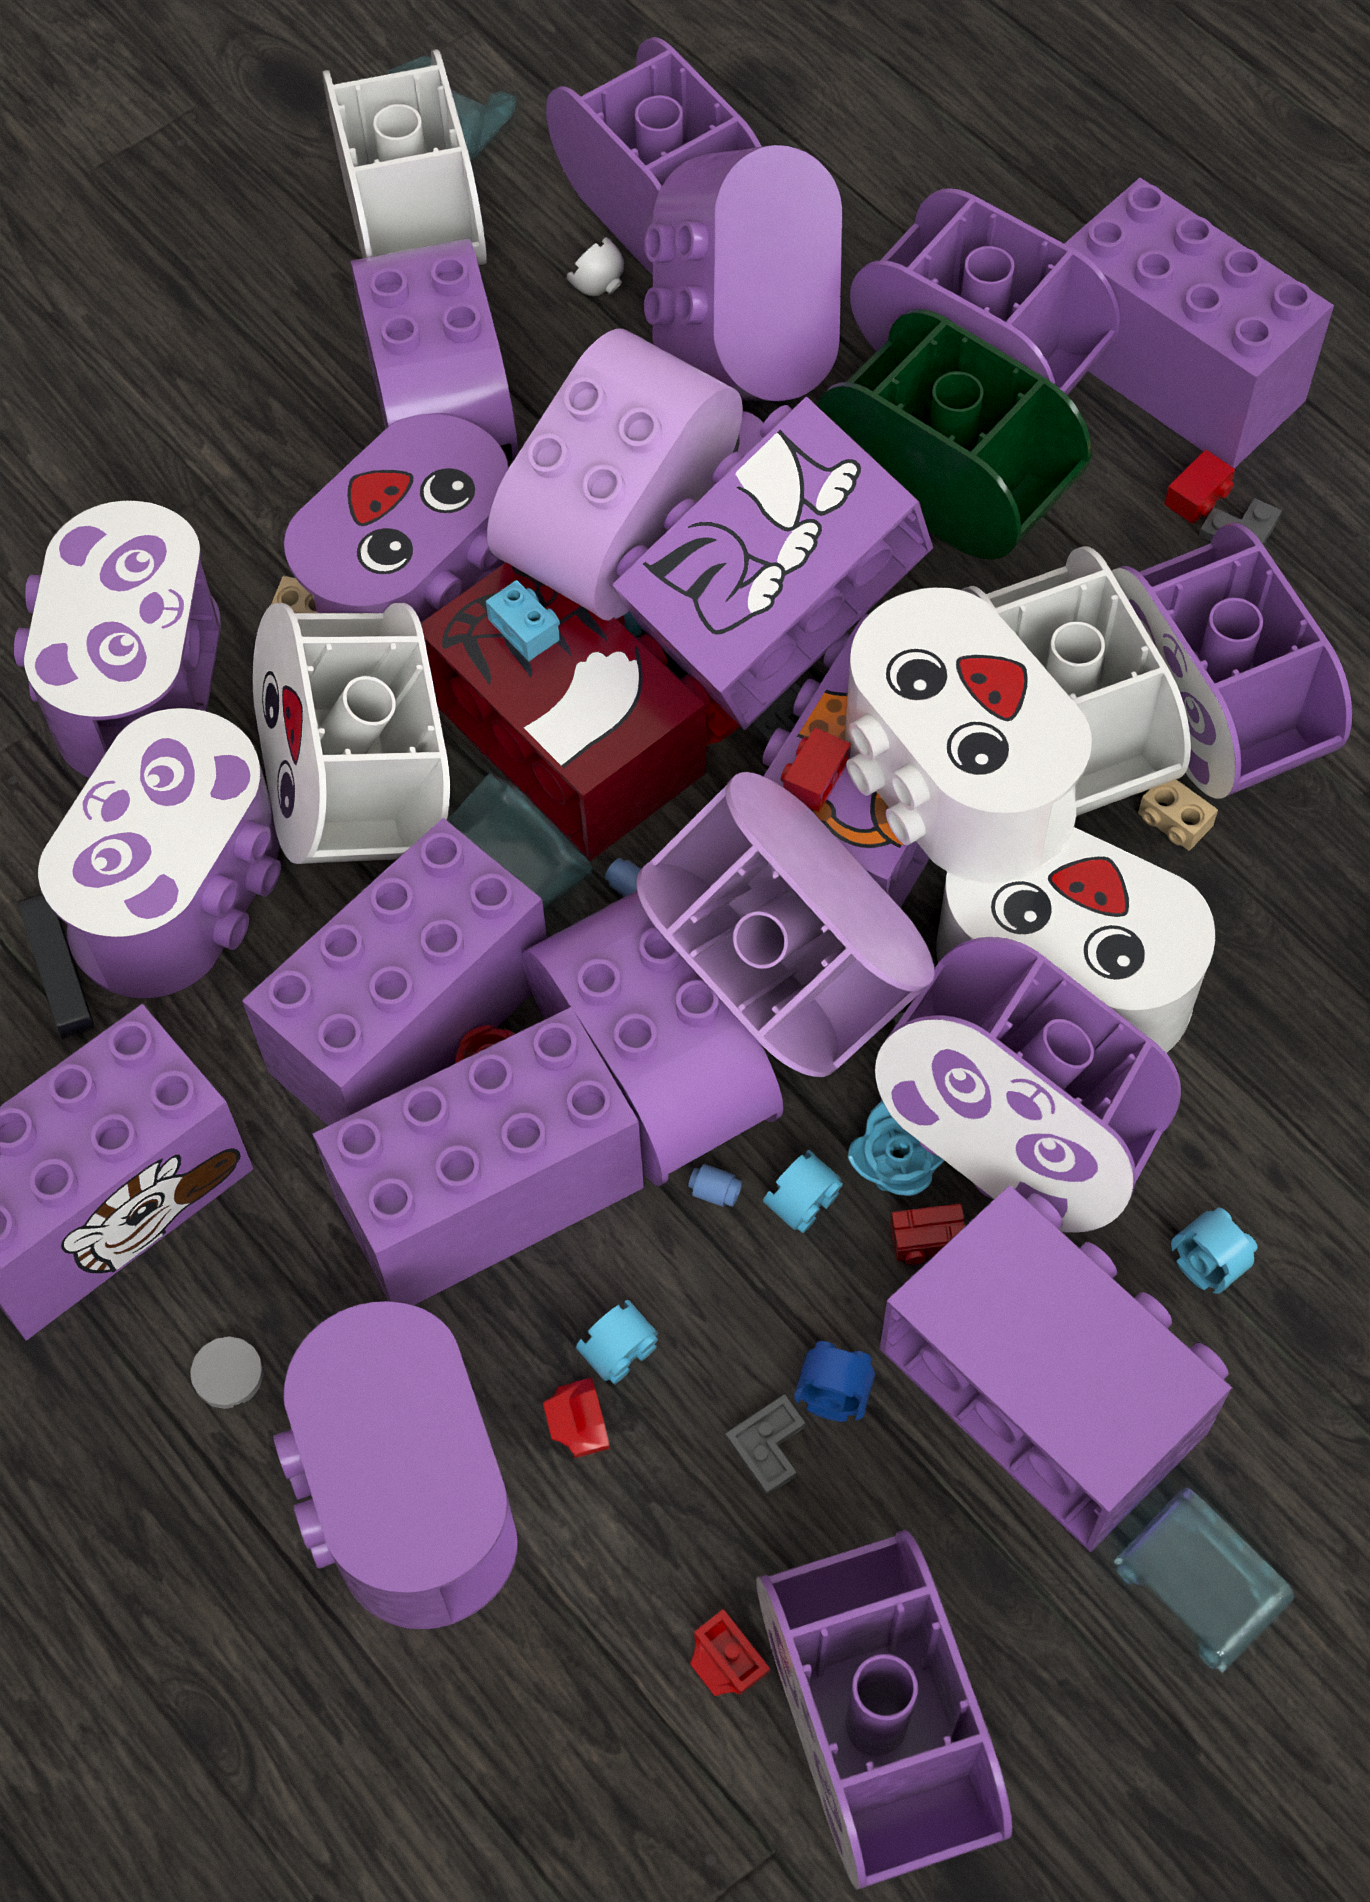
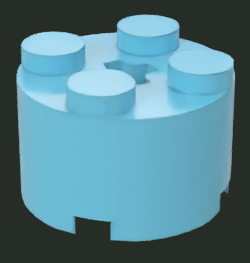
[763,1150,843,1233]
[1171,1208,1258,1294]
[576,1300,658,1384]

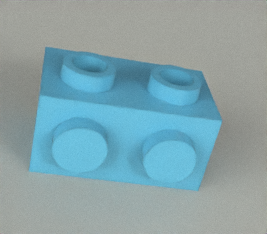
[486,580,560,661]

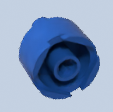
[794,1341,875,1422]

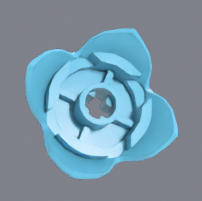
[848,1100,944,1196]

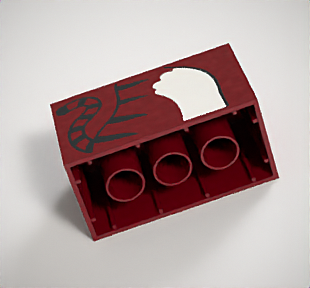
[421,562,711,862]

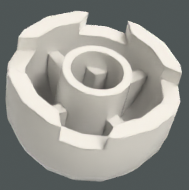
[567,237,624,296]

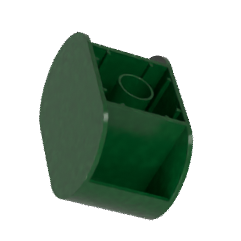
[817,309,1092,559]

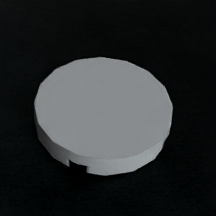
[190,1337,264,1409]

